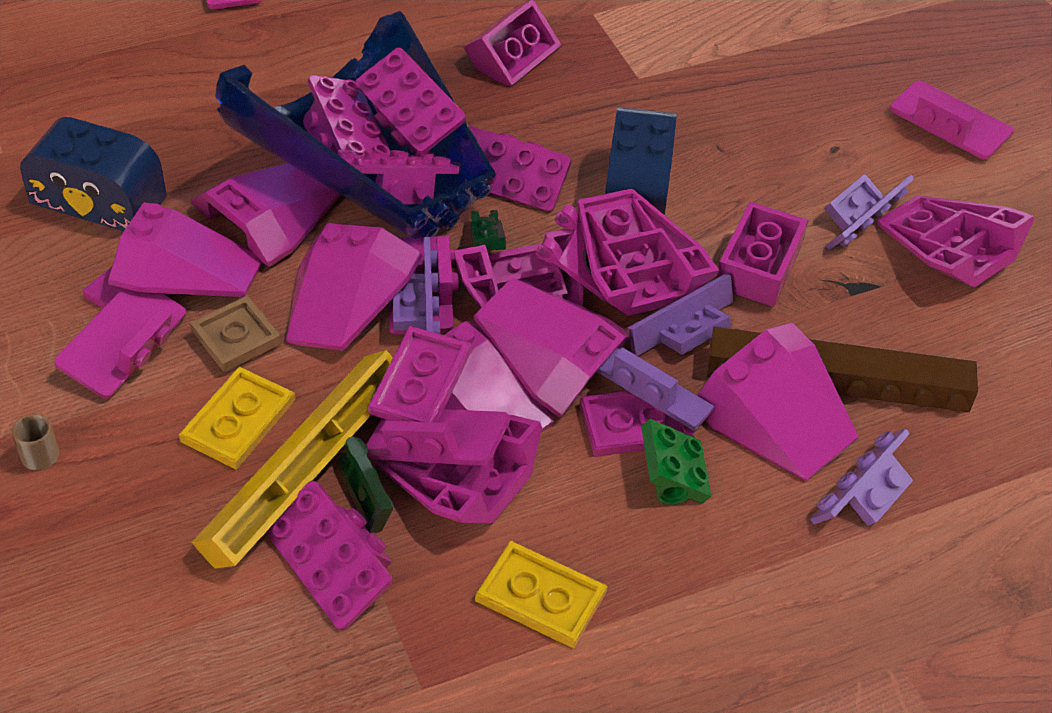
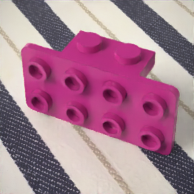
[356,48,466,154]
[303,75,390,165]
[890,80,1013,160]
[444,125,571,212]
[327,150,460,205]
[388,236,458,335]
[54,288,186,399]
[366,409,510,466]
[266,481,392,630]

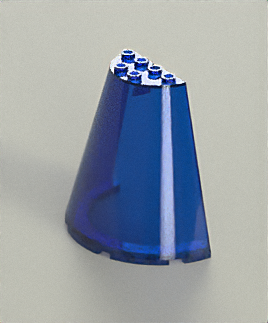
[215,11,497,238]

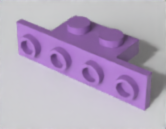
[824,174,914,250]
[393,237,440,334]
[628,273,734,356]
[597,347,714,431]
[810,428,913,526]

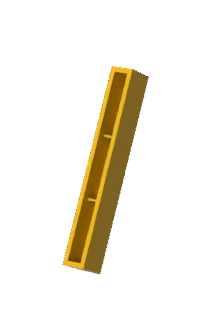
[191,350,393,569]

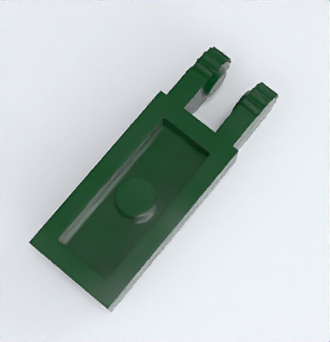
[470,210,506,250]
[337,436,393,533]

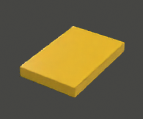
[179,366,296,470]
[475,541,608,649]

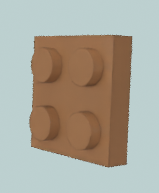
[190,296,282,372]

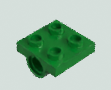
[641,419,712,505]

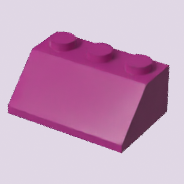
[463,0,561,87]

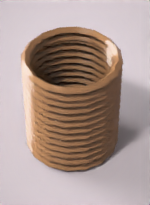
[12,414,59,470]

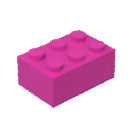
[716,201,808,307]

